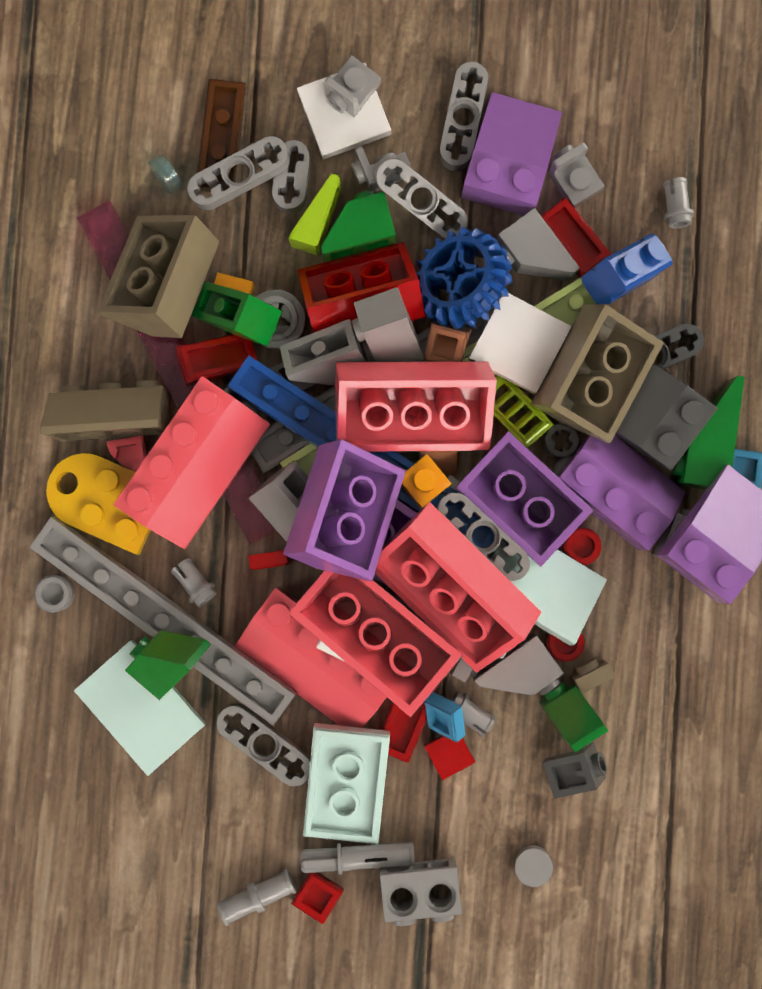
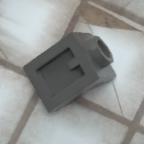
[542,742,607,799]

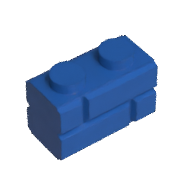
[581,233,673,305]

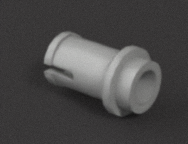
[663,177,695,229]
[170,557,217,607]
[450,692,496,737]

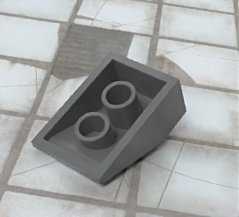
[615,364,718,470]

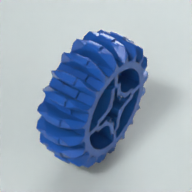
[416,227,513,329]

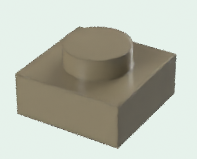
[569,658,616,694]

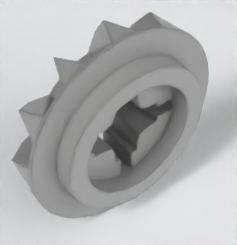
[256,290,305,349]

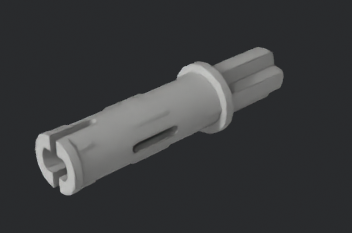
[300,842,415,875]

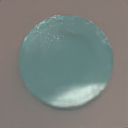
[148,155,181,194]

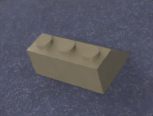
[97,215,220,338]
[531,304,664,444]
[40,380,171,442]

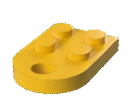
[46,453,151,555]

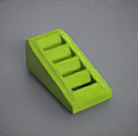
[288,173,342,256]
[493,375,554,448]

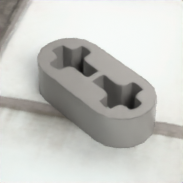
[272,140,311,214]

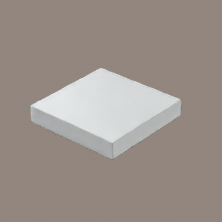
[297,63,391,160]
[468,293,572,395]

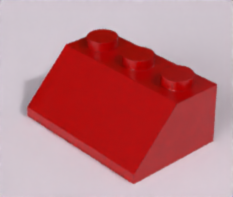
[297,242,426,333]

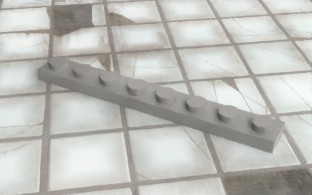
[29,516,297,725]

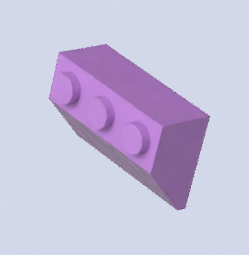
[456,431,594,567]
[556,435,686,551]
[283,439,406,581]

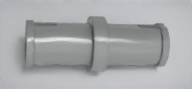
[217,869,296,926]

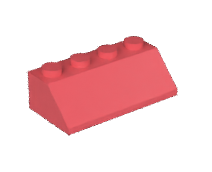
[335,361,497,452]
[113,376,271,549]
[375,502,541,673]
[289,571,462,717]
[235,586,387,728]

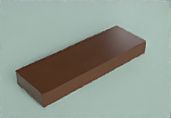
[197,79,247,192]

